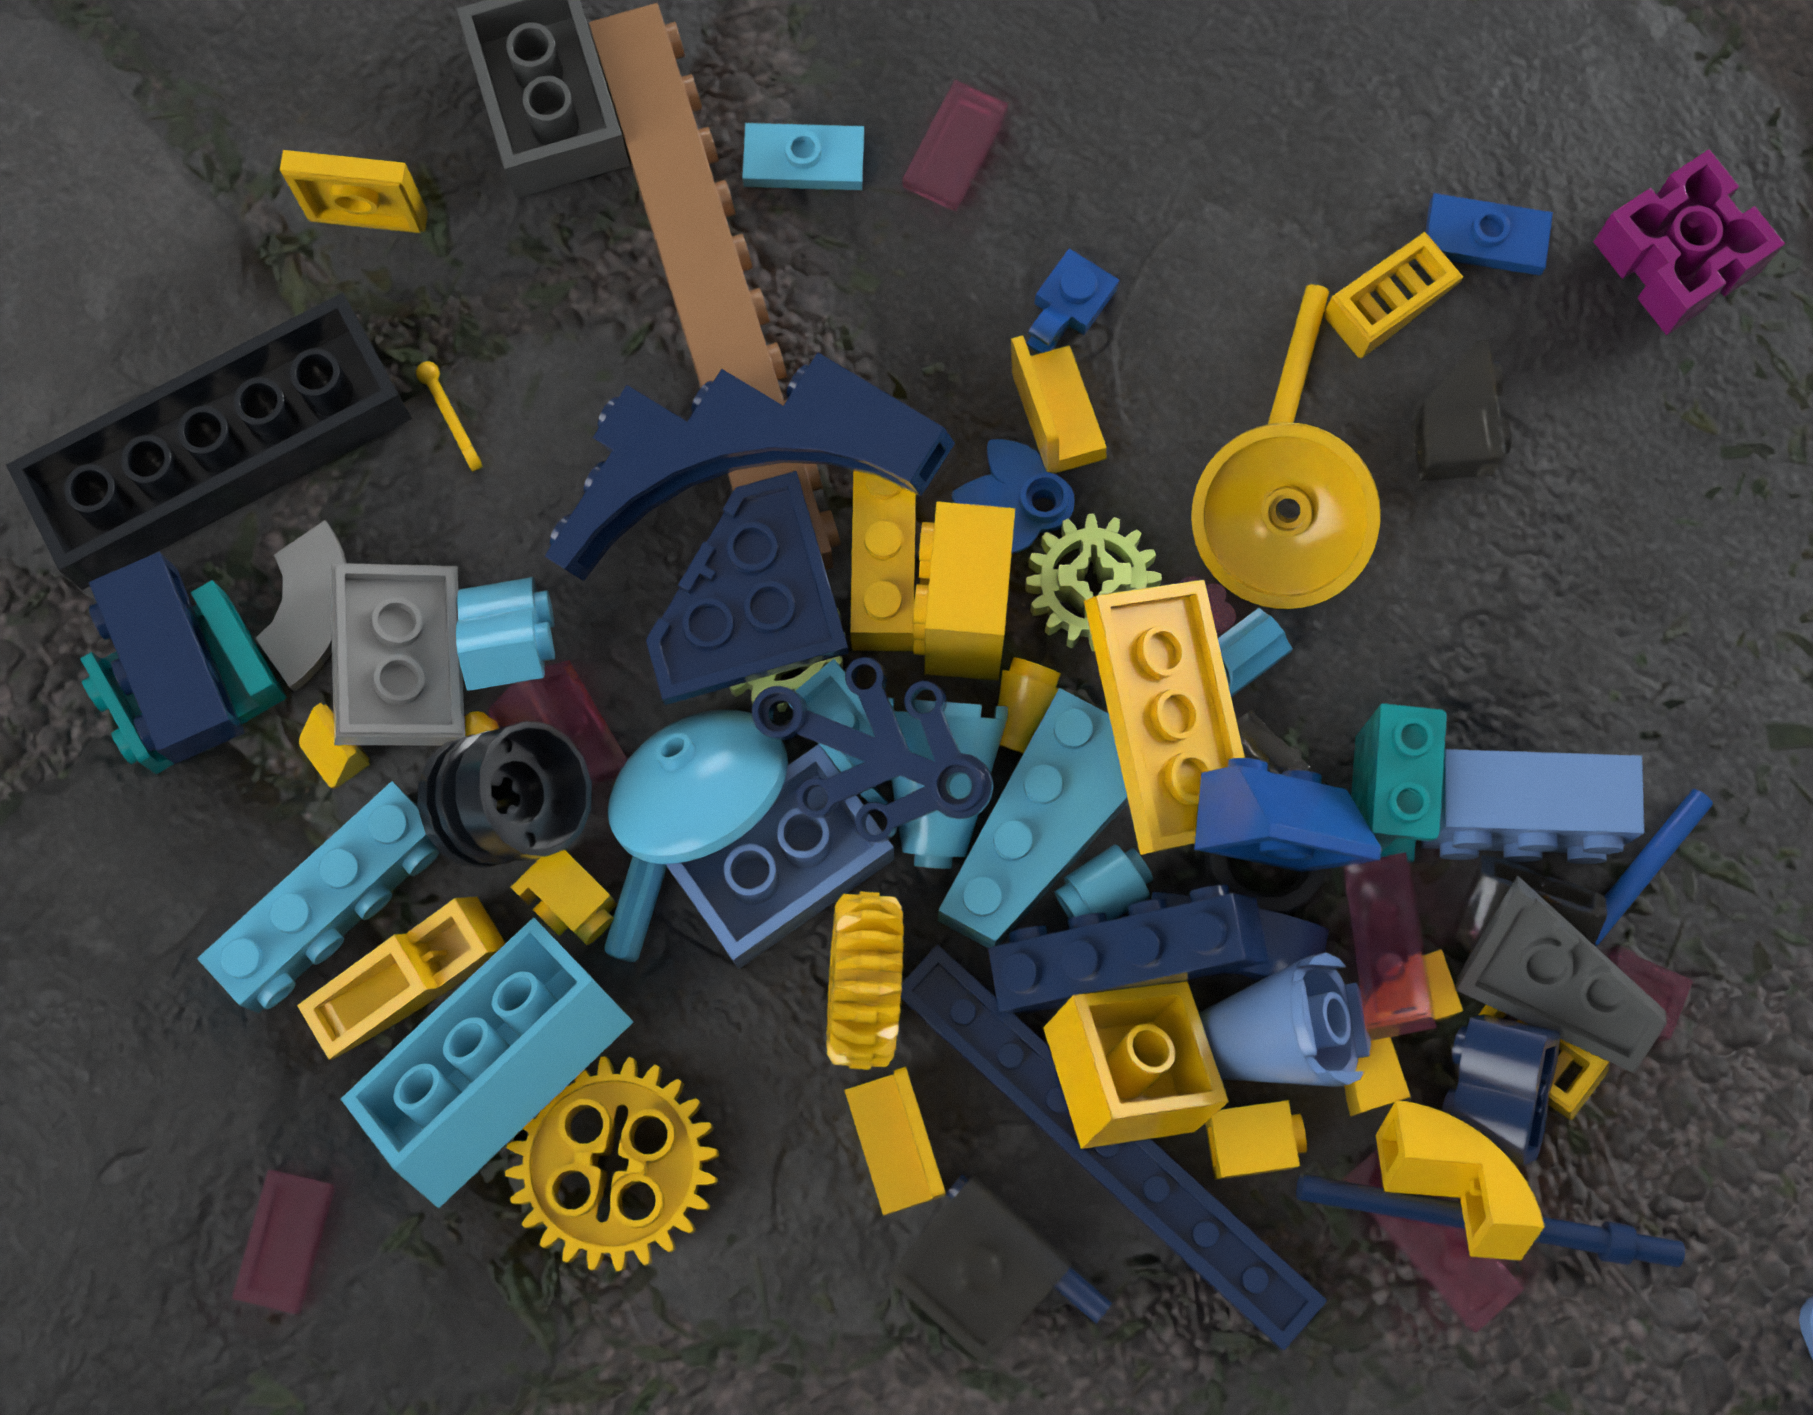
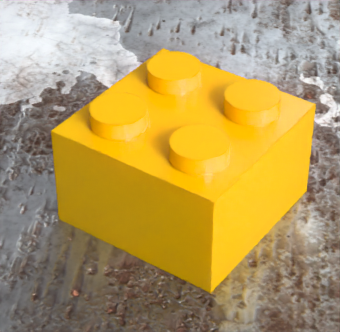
[1043,981,1229,1149]

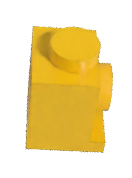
[511,850,618,945]

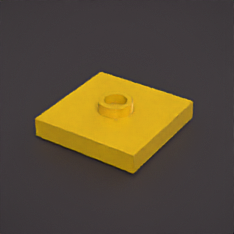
[280,150,428,233]

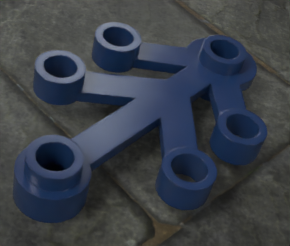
[752,657,993,843]

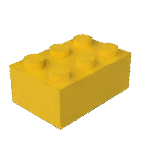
[913,502,1015,681]

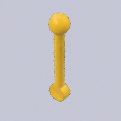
[416,361,483,472]

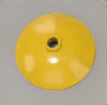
[1191,422,1381,609]

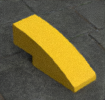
[297,896,506,1060]

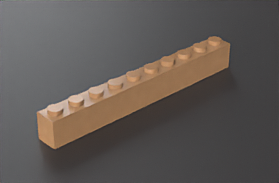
[589,3,841,570]

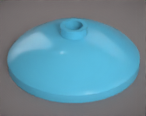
[608,710,788,864]

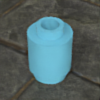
[1054,844,1153,921]

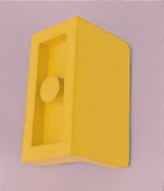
[1011,335,1107,474]
[845,1066,946,1216]

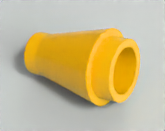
[998,657,1061,754]

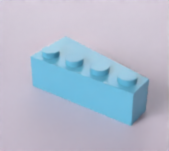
[938,688,1129,948]

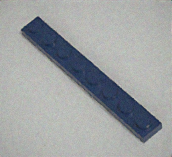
[900,944,1327,1351]

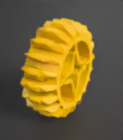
[826,891,904,1070]

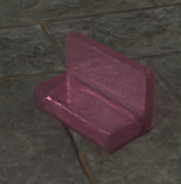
[488,660,628,785]

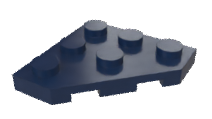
[646,471,849,705]

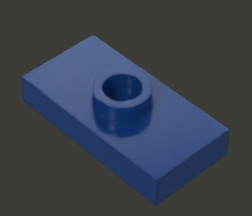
[1425,193,1553,276]

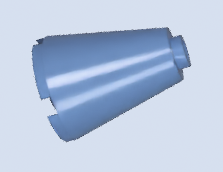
[1199,953,1371,1087]

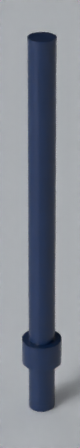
[1296,1173,1685,1268]

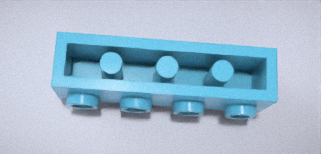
[197,781,439,1013]

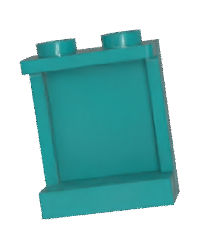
[80,580,287,774]
[1351,703,1447,865]

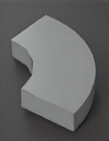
[256,520,347,692]

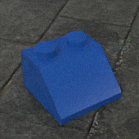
[1194,758,1381,872]

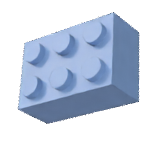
[665,744,894,969]
[1421,749,1644,864]

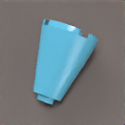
[888,698,1008,869]

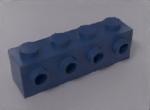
[988,885,1269,1014]

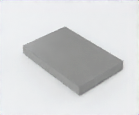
[330,563,465,746]

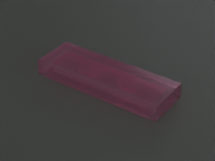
[1344,852,1436,1041]
[1341,1148,1524,1333]

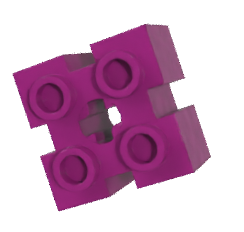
[1594,149,1785,336]

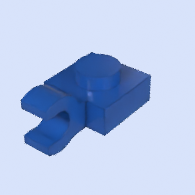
[1026,249,1119,354]

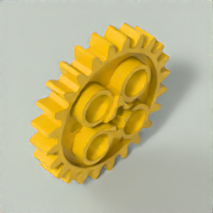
[505,1056,719,1271]

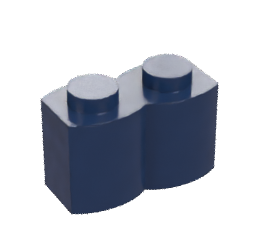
[1442,1014,1560,1166]

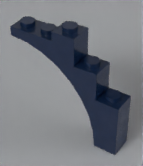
[545,353,955,581]

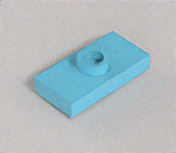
[743,123,864,190]

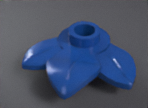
[951,439,1075,554]

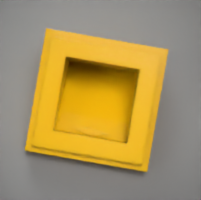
[299,703,370,789]

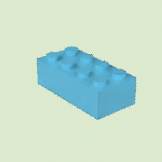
[341,917,633,1208]

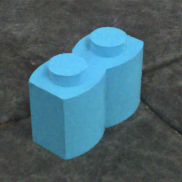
[456,577,555,691]

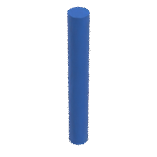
[1577,789,1713,947]

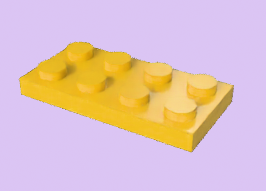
[1084,580,1245,855]

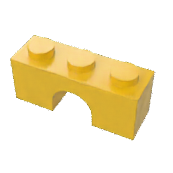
[850,470,916,651]

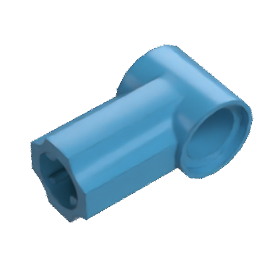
[1218,607,1293,697]

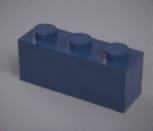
[89,552,245,764]

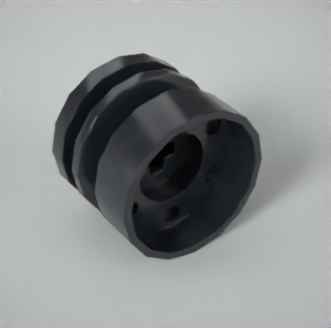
[418,721,592,868]

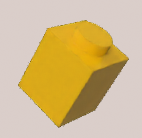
[1205,1100,1307,1180]

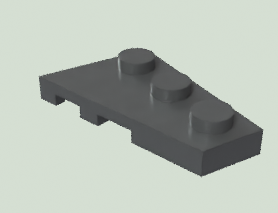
[1456,876,1667,1073]

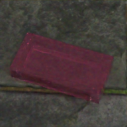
[903,80,1008,211]
[232,1169,335,1314]

